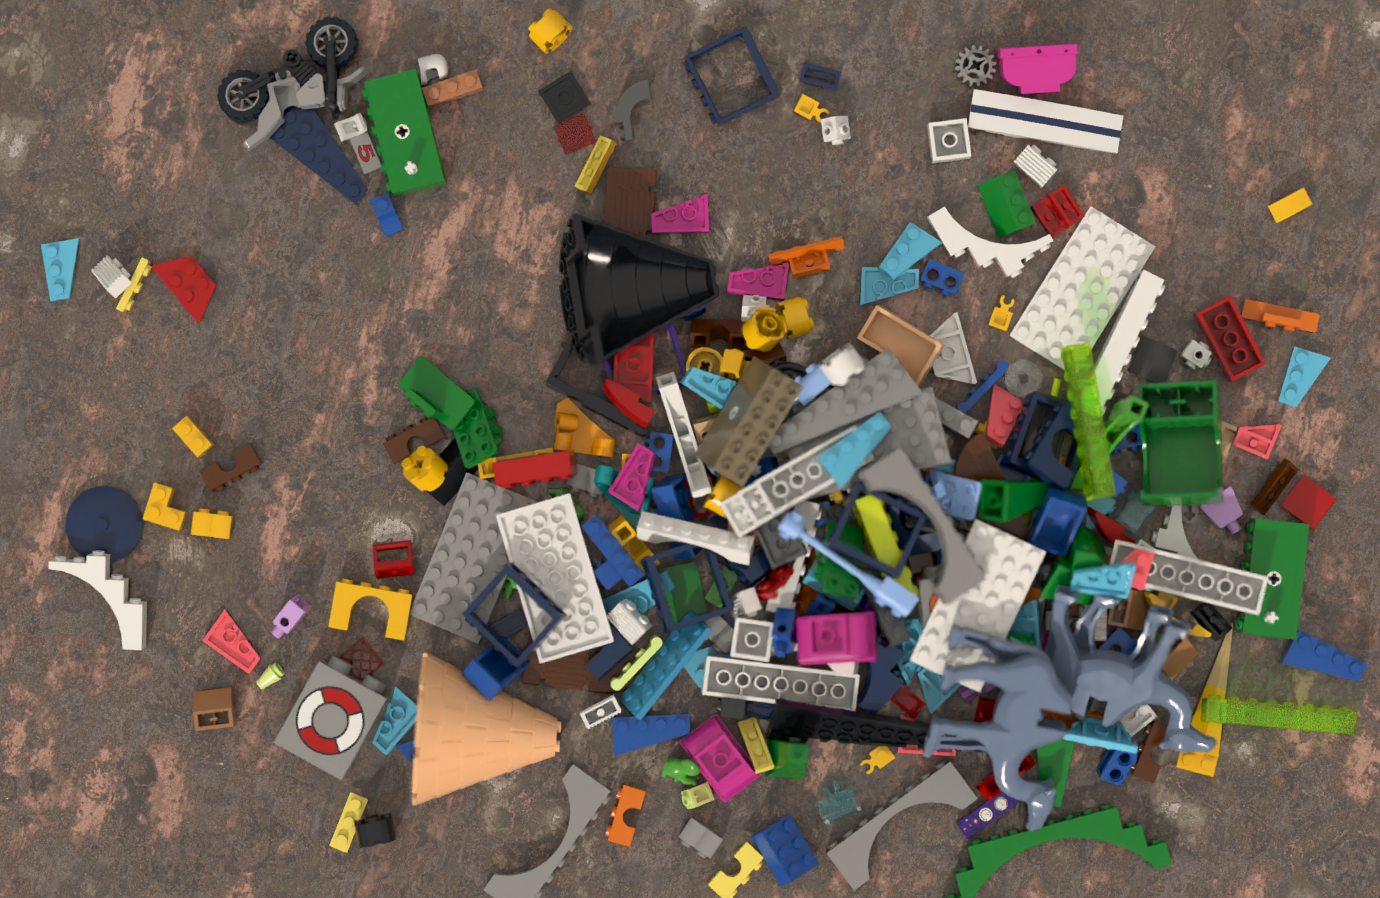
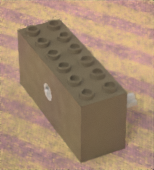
[694,356,804,486]

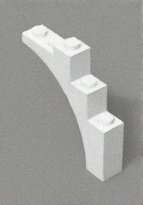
[927,207,1054,278]
[656,372,712,498]
[1151,505,1198,560]
[48,550,147,650]

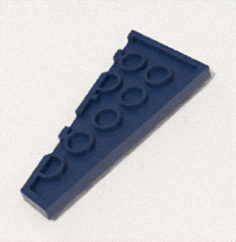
[270,106,368,205]

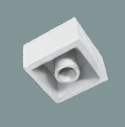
[927,118,971,163]
[730,618,773,662]

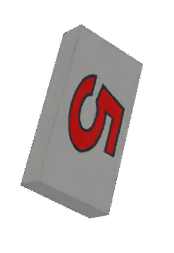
[350,132,382,175]

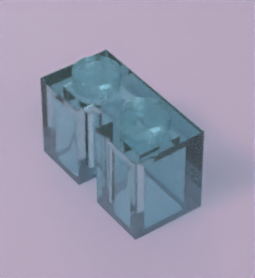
[1114,489,1155,534]

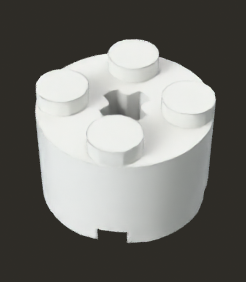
[819,343,865,386]

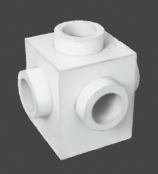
[821,116,851,145]
[741,295,770,322]
[1180,340,1212,370]

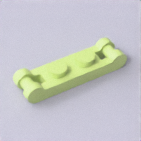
[610,635,662,690]

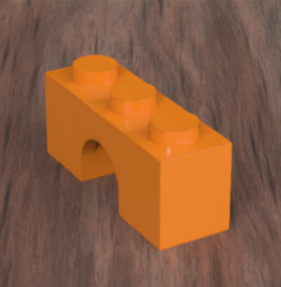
[605,784,646,847]

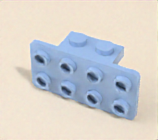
[906,470,982,520]

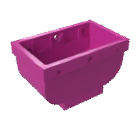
[996,44,1078,94]
[796,612,877,665]
[678,713,763,803]

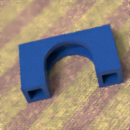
[581,514,645,587]

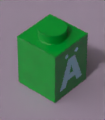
[1006,630,1036,645]

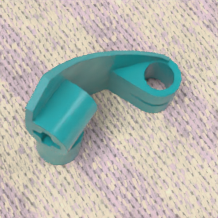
[594,465,655,531]

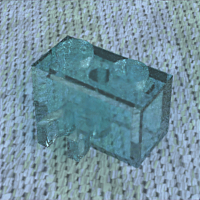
[815,782,861,825]

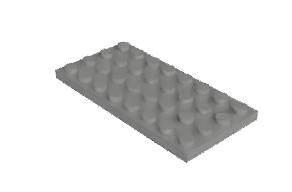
[788,387,951,500]
[410,472,538,644]

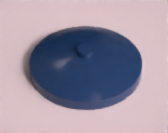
[65,486,143,562]

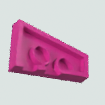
[650,194,709,234]
[727,262,789,301]
[608,443,656,512]

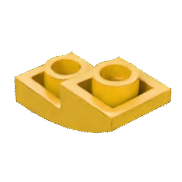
[1268,187,1313,223]

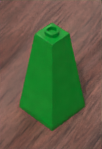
[979,479,1048,522]
[1040,555,1122,609]
[765,739,808,779]
[1034,739,1074,810]

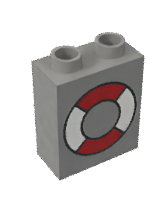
[274,655,389,780]

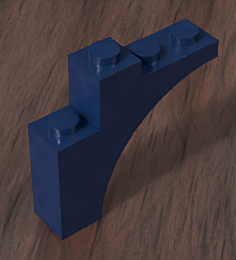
[857,633,905,715]

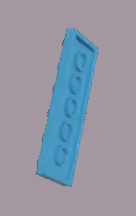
[619,609,713,720]

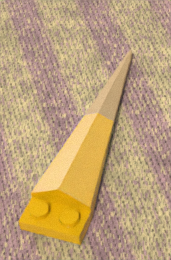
[1175,623,1233,777]

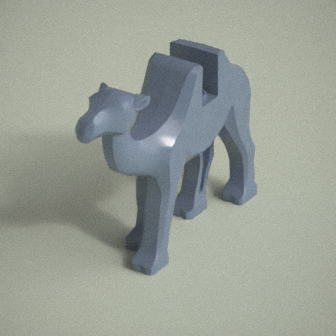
[1044,585,1217,753]
[923,624,1072,831]

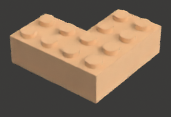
[857,305,945,388]

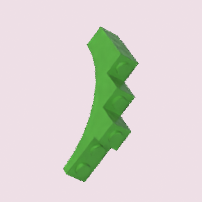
[1071,395,1149,492]

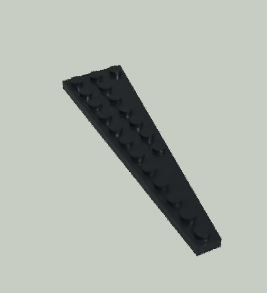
[765,699,987,753]

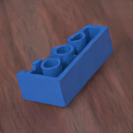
[651,473,702,561]
[1278,629,1368,681]
[612,713,690,756]

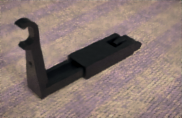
[546,331,647,437]

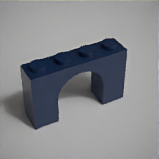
[1022,400,1103,490]
[886,471,942,556]
[702,514,772,589]
[585,613,634,681]

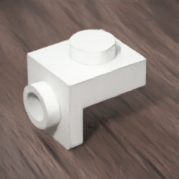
[334,113,367,142]

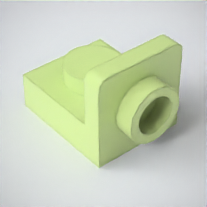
[681,782,715,809]

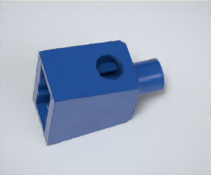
[771,607,797,657]

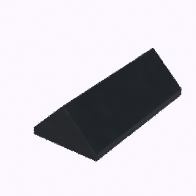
[426,438,478,506]

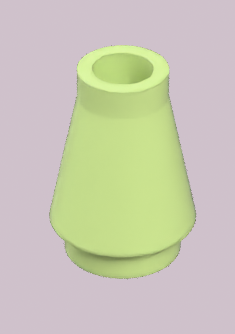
[256,662,285,690]

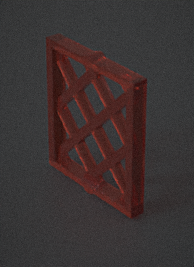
[339,637,384,682]

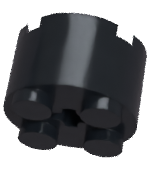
[353,813,396,848]

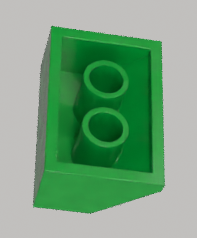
[977,170,1036,239]
[1068,525,1109,572]

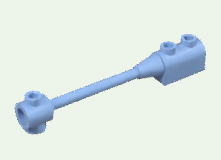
[706,363,831,478]
[777,510,919,618]

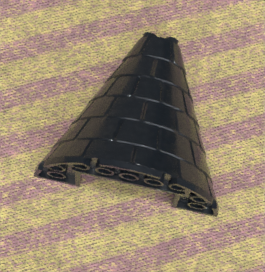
[559,213,719,366]

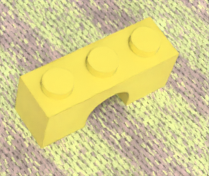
[708,841,764,898]

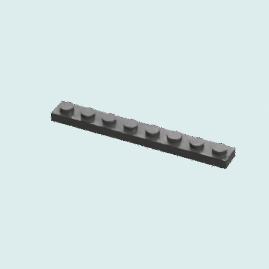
[825,501,911,647]

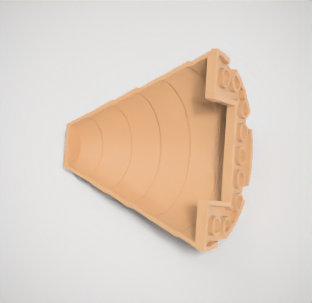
[412,651,561,805]

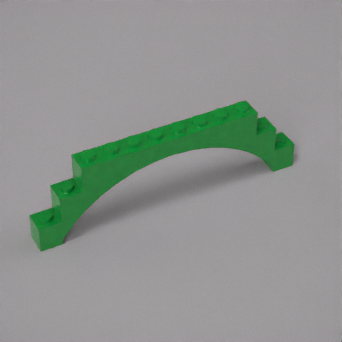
[945,804,1172,898]

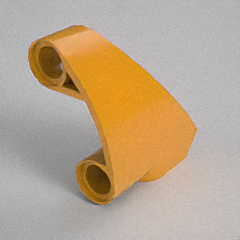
[554,397,615,458]

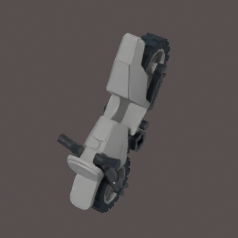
[217,17,368,151]

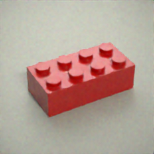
[1193,296,1266,382]
[492,450,577,489]

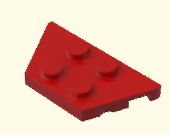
[152,256,217,323]
[614,333,654,403]
[755,566,795,600]

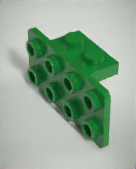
[399,356,475,430]
[453,387,503,469]
[814,520,864,600]
[659,562,707,624]

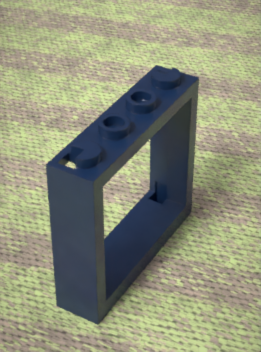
[683,26,780,127]
[1003,391,1095,489]
[826,480,927,579]
[641,544,734,633]
[462,562,567,668]

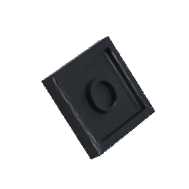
[538,71,591,124]

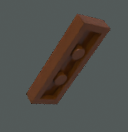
[1251,458,1299,515]

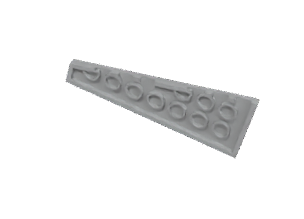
[768,347,923,456]

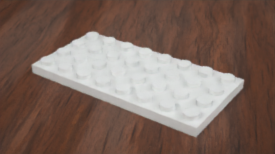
[1009,206,1155,376]
[496,493,614,663]
[909,519,1046,693]

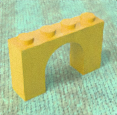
[328,578,413,640]

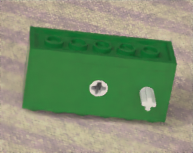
[362,69,447,197]
[1234,518,1309,640]

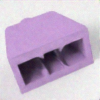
[1199,486,1243,534]
[271,594,312,639]

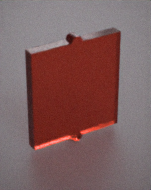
[554,113,596,155]

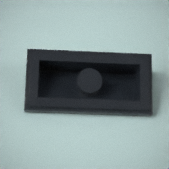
[1190,602,1232,642]

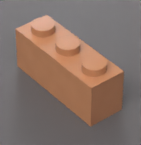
[422,69,484,109]

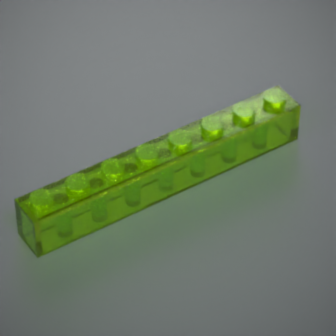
[1061,343,1116,501]
[1201,695,1357,735]

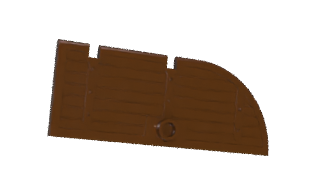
[604,167,657,239]
[954,431,1029,543]
[523,634,657,694]

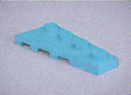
[817,412,891,489]

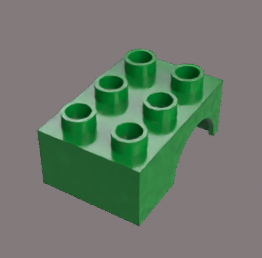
[1138,380,1224,507]

